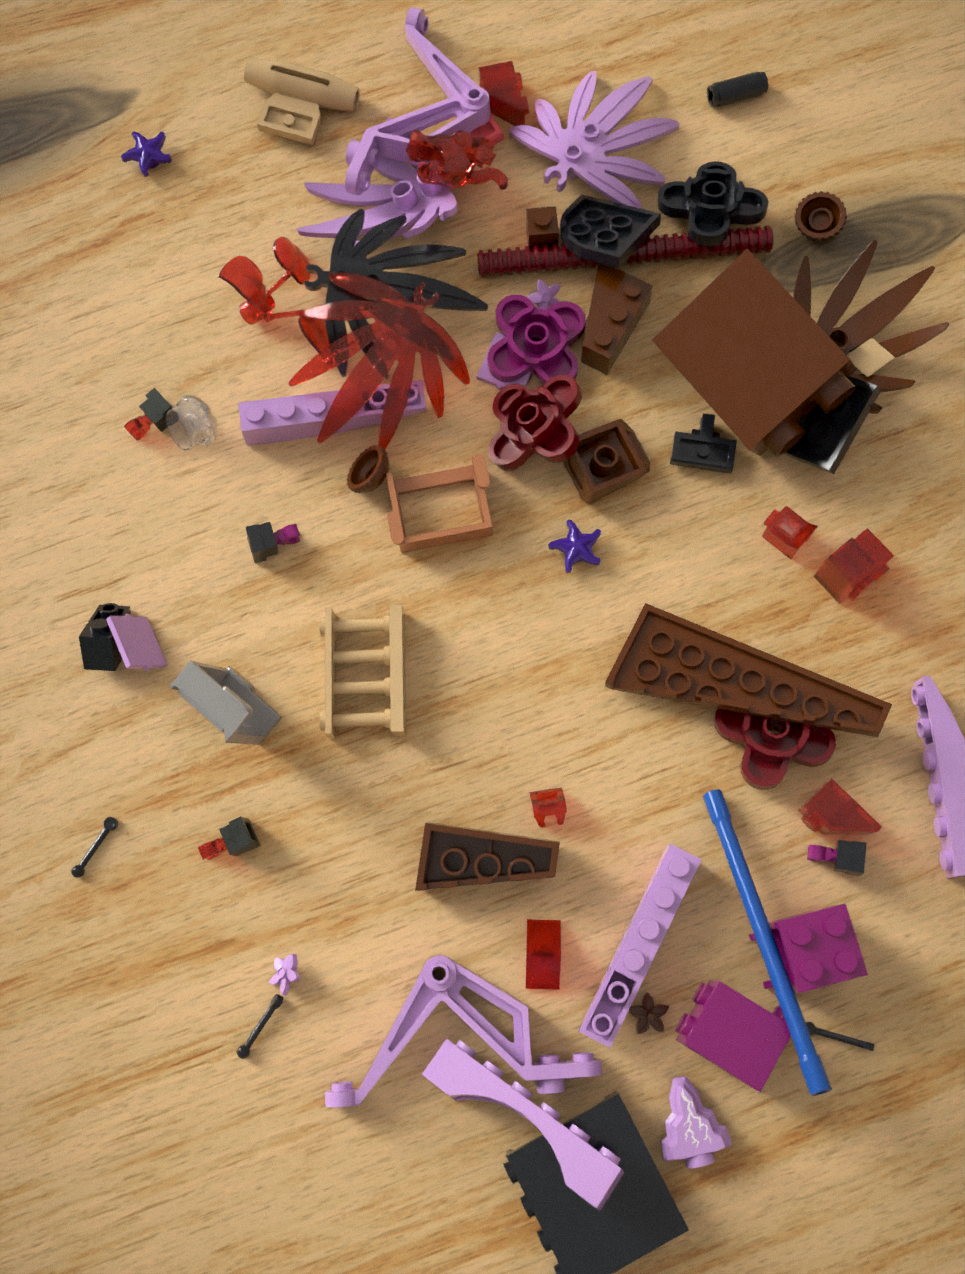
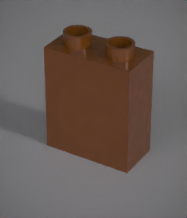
[652,249,857,457]

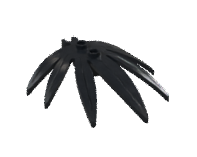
[304,209,488,379]

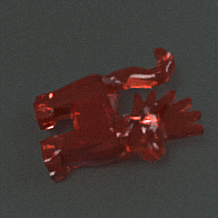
[406,130,508,190]

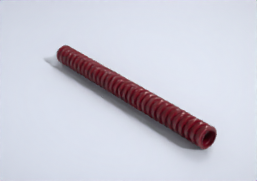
[477,225,774,278]

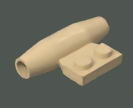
[244,58,360,145]

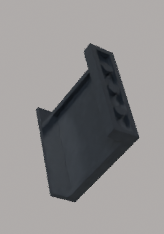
[503,1091,689,1274]

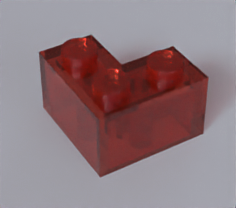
[813,528,894,604]

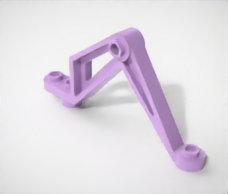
[345,7,491,196]
[325,955,602,1108]

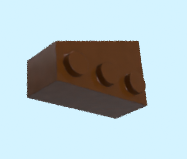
[581,263,653,375]

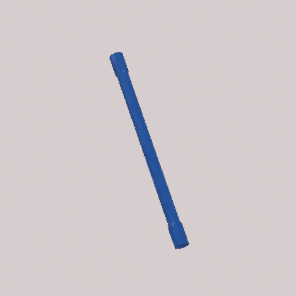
[703,789,832,1096]

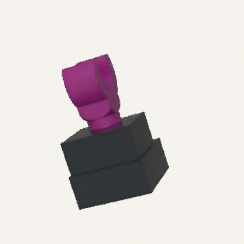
[245,522,300,563]
[807,840,867,876]

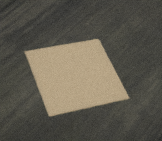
[847,338,895,377]

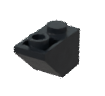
[79,603,131,671]

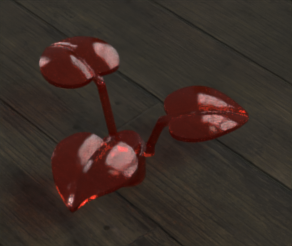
[218,237,333,364]

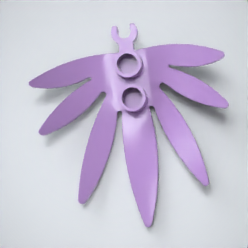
[509,71,679,209]
[296,117,469,247]

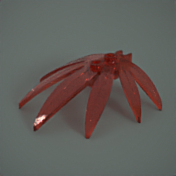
[288,273,470,449]

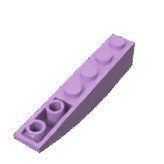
[238,380,426,446]
[911,676,965,878]
[579,844,701,1048]

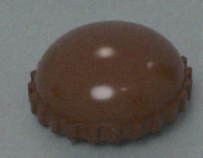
[795,191,847,241]
[346,445,389,493]

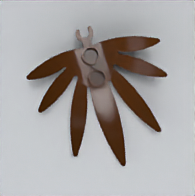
[793,240,949,414]

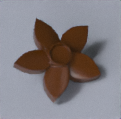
[629,992,669,1034]

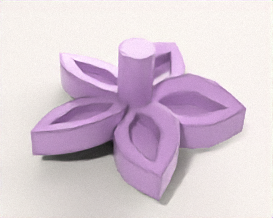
[527,279,560,310]
[269,954,301,996]

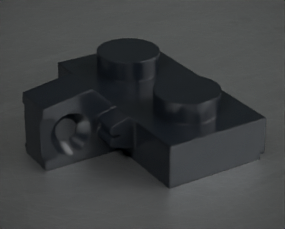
[670,413,737,473]

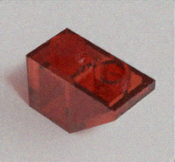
[478,61,529,126]

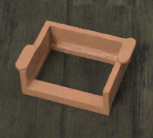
[386,455,493,553]

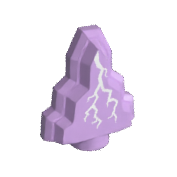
[661,1076,733,1168]

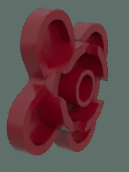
[488,375,582,471]
[714,709,836,790]

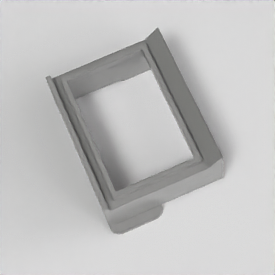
[169,660,282,745]

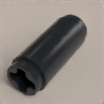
[707,71,768,107]

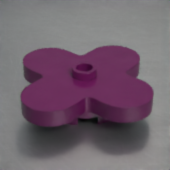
[487,295,586,384]

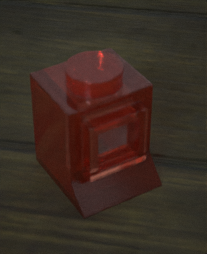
[762,506,818,559]

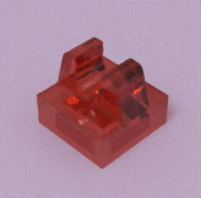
[530,787,567,828]

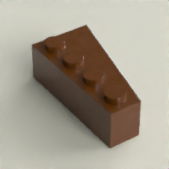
[415,822,560,891]

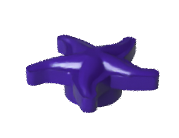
[121,131,172,177]
[548,520,601,574]

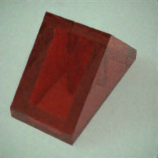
[525,919,561,990]

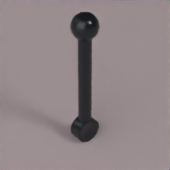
[71,817,118,878]
[237,994,283,1059]
[806,1022,875,1051]

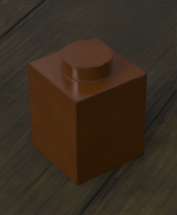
[526,206,559,249]

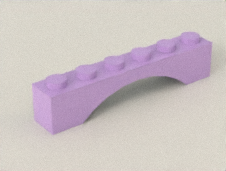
[422,1039,624,1211]

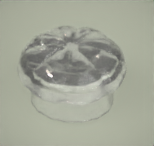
[166,395,218,450]

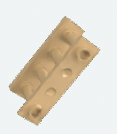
[319,605,406,739]

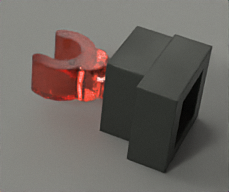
[124,388,181,441]
[198,816,260,861]

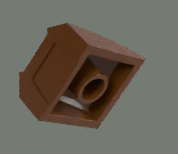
[563,419,650,503]

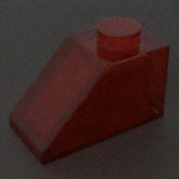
[798,779,882,835]

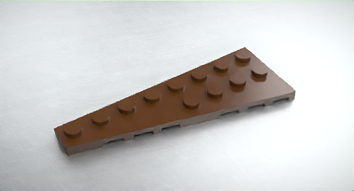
[605,603,892,738]

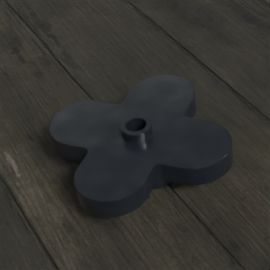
[657,162,768,246]

